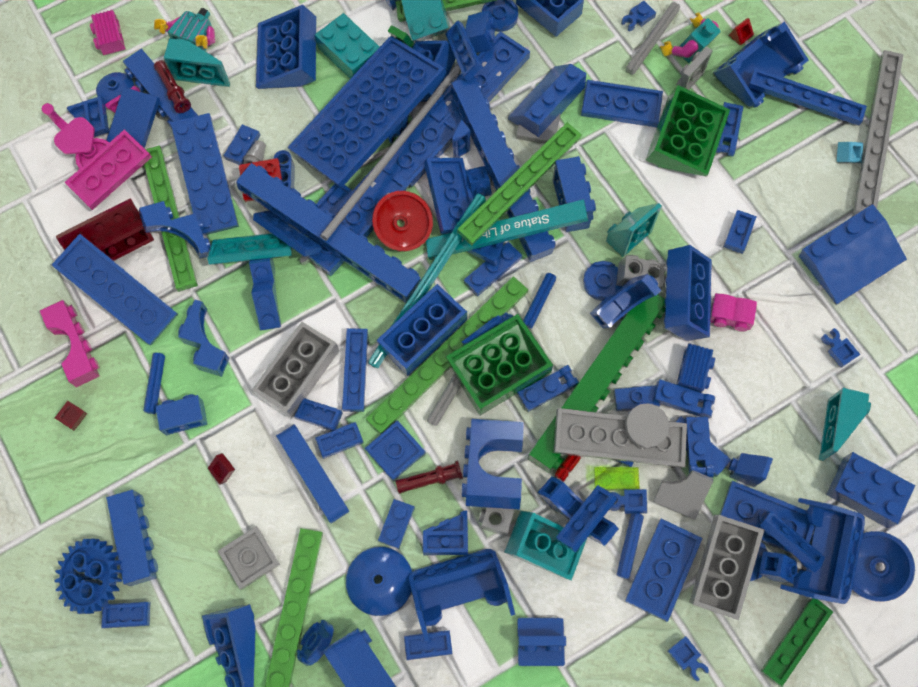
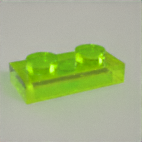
[594,467,640,491]

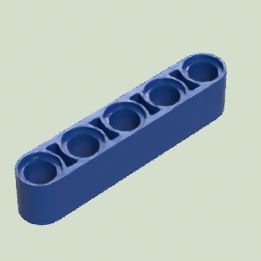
[276,424,350,524]

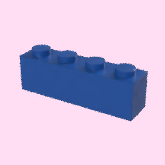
[106,489,158,586]

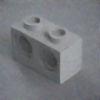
[616,255,665,289]
[478,508,515,536]

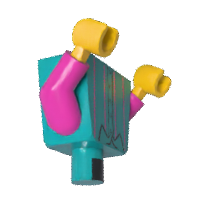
[154,8,216,51]
[660,12,721,63]

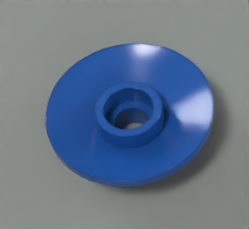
[96,72,135,104]

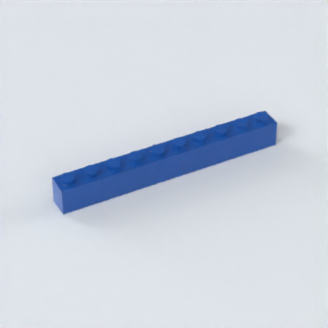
[450,76,556,262]
[236,163,421,303]

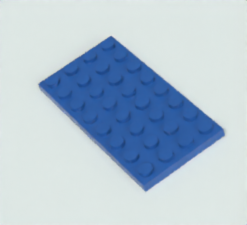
[288,35,447,188]

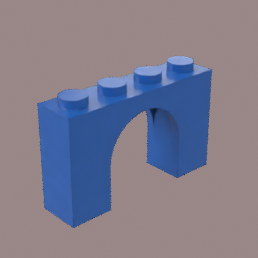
[462,419,524,510]

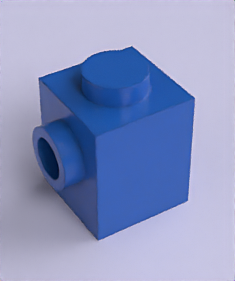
[759,551,797,584]

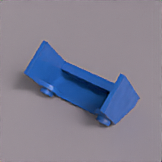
[780,498,865,604]
[409,549,516,642]
[323,628,396,687]

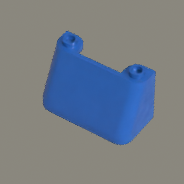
[713,21,809,108]

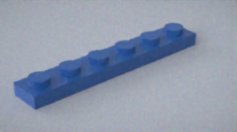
[748,68,867,126]

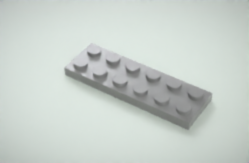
[553,408,687,468]

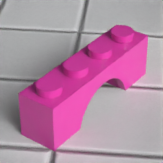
[40,300,100,388]

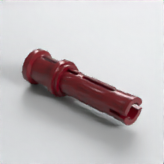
[154,60,191,113]
[395,460,463,494]

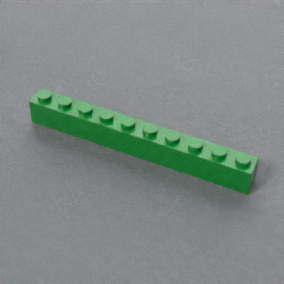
[528,294,666,473]

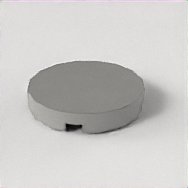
[624,403,670,448]

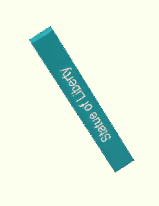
[426,199,588,260]

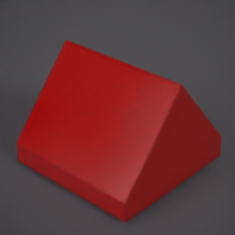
[729,18,754,45]

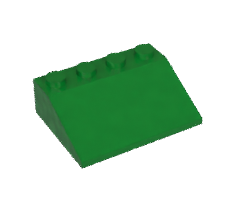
[645,85,730,177]
[446,314,553,416]

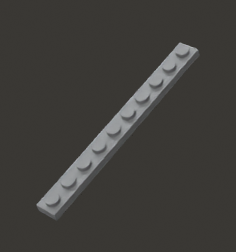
[852,50,904,217]

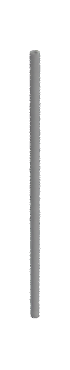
[320,63,461,241]

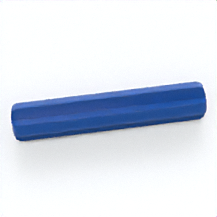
[523,273,556,329]
[143,353,165,414]
[617,513,644,579]

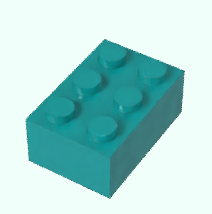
[315,13,380,79]

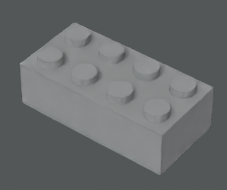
[252,322,340,419]
[689,515,764,620]

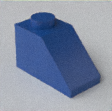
[728,453,773,487]

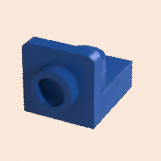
[466,166,492,199]

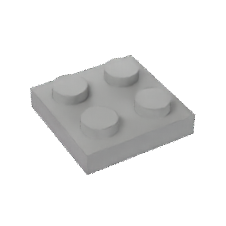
[676,46,713,90]
[218,526,280,590]

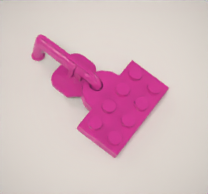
[41,103,152,210]

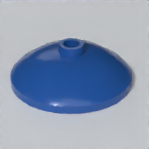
[852,531,916,602]
[346,547,412,616]

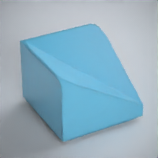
[837,142,863,163]

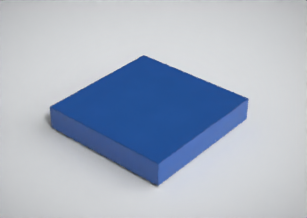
[365,420,426,481]

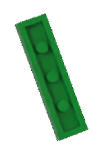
[760,598,833,687]

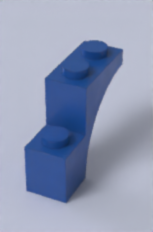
[139,201,210,259]
[249,258,281,331]
[590,274,661,329]
[178,300,230,377]
[537,476,619,546]

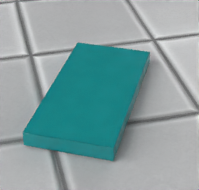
[207,233,293,265]

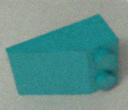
[402,0,451,42]
[164,38,230,87]
[606,203,662,257]
[819,388,871,461]
[504,510,587,581]

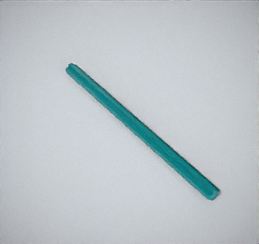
[368,194,486,368]

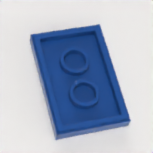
[106,87,160,149]

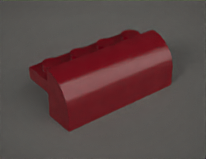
[56,198,154,261]

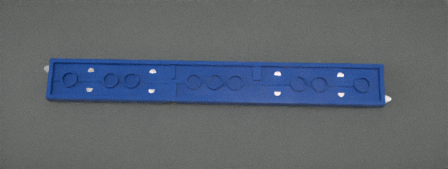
[300,31,530,276]

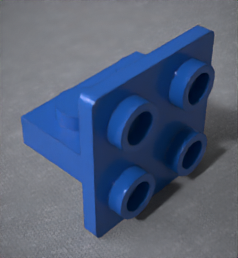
[517,618,566,666]

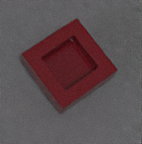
[55,401,88,431]
[207,453,235,485]

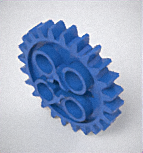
[55,539,123,614]

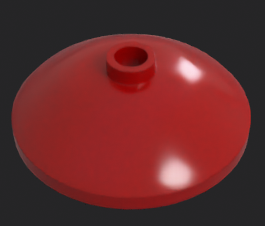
[372,191,433,252]

